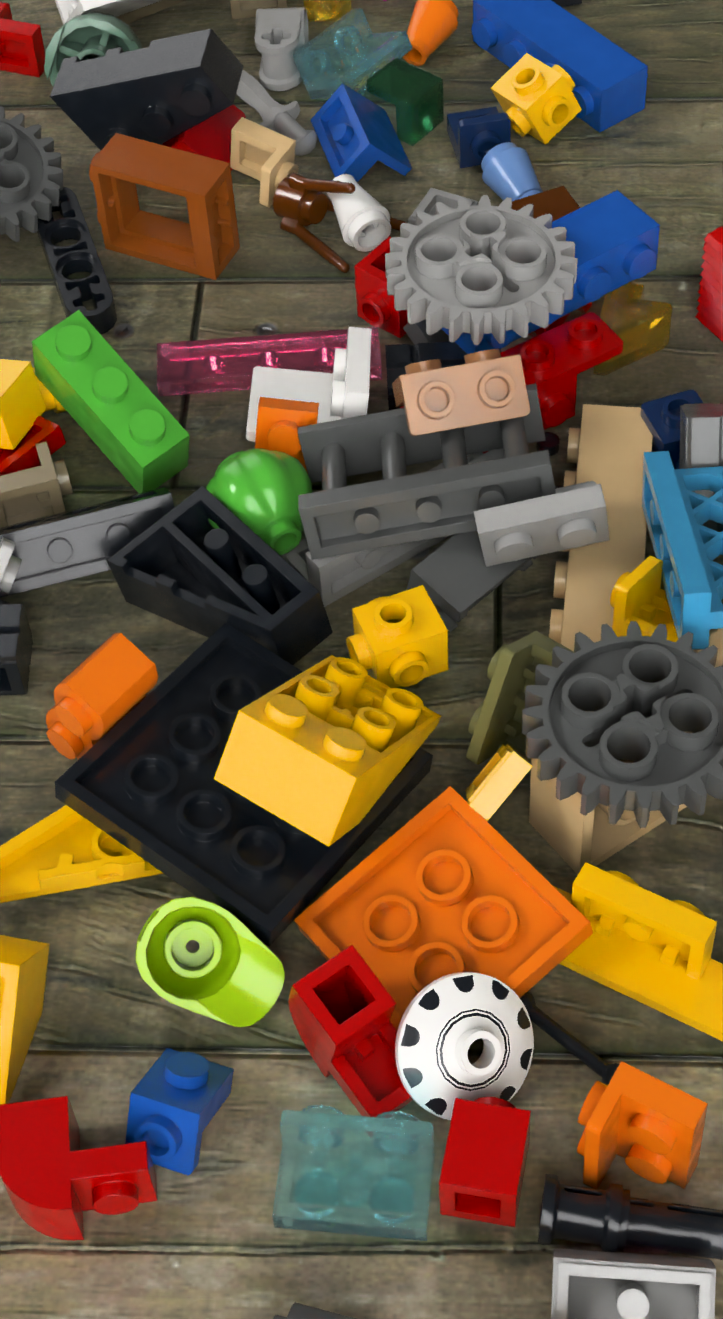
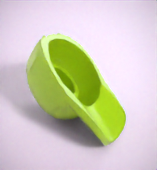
[135,896,285,1027]

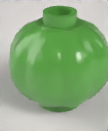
[206,448,313,555]

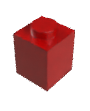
[439,1097,531,1228]

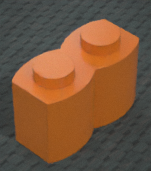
[46,633,158,760]

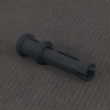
[537,1174,723,1260]

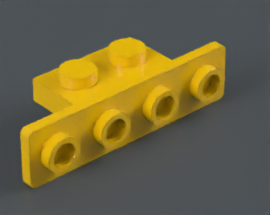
[554,862,723,1041]

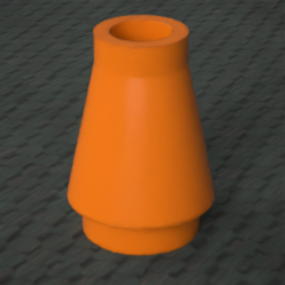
[400,0,458,66]

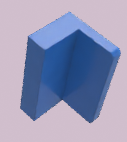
[311,83,412,182]

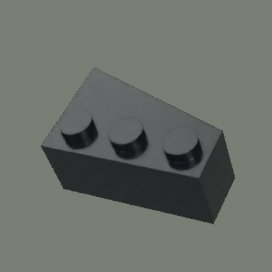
[50,29,243,150]
[106,486,333,665]

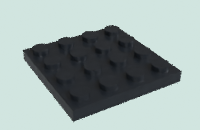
[55,623,433,947]

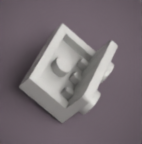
[473,481,610,567]

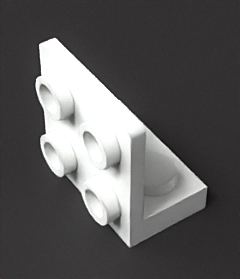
[246,327,372,442]

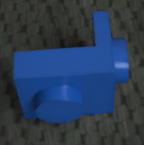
[125,1048,234,1175]

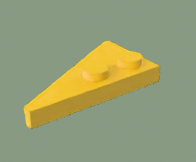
[0,805,164,903]

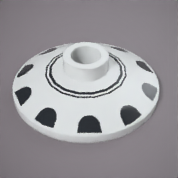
[395,972,534,1120]

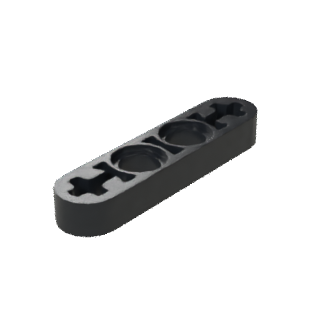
[37,187,117,334]

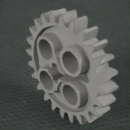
[385,195,578,345]

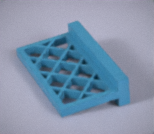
[642,451,723,650]

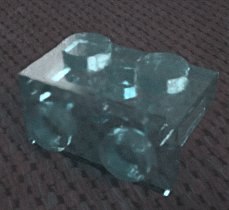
[293,8,413,100]
[272,1105,435,1241]

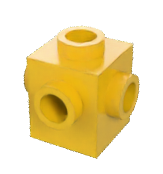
[491,53,582,145]
[346,585,449,688]

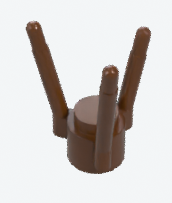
[273,173,407,273]

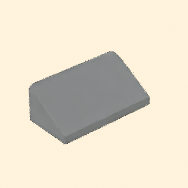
[551,1249,716,1319]

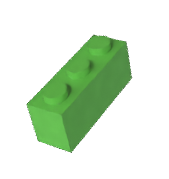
[32,310,190,493]

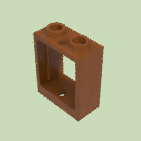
[89,133,240,280]

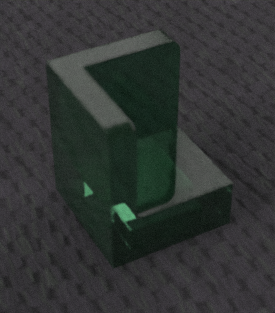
[366,58,444,146]

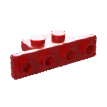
[400,312,623,454]

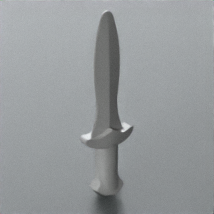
[236,70,317,156]

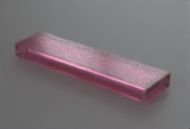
[157,327,382,396]

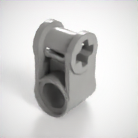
[254,7,309,91]

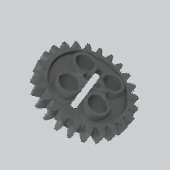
[0,106,63,242]
[522,621,723,828]

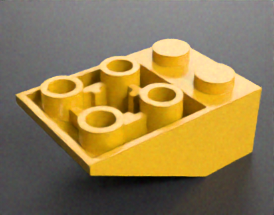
[214,655,441,847]

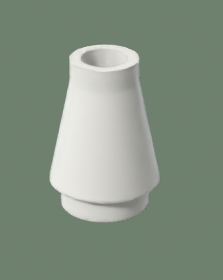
[327,174,391,252]

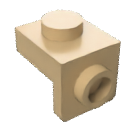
[230,117,299,208]

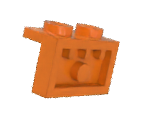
[577,1061,708,1189]

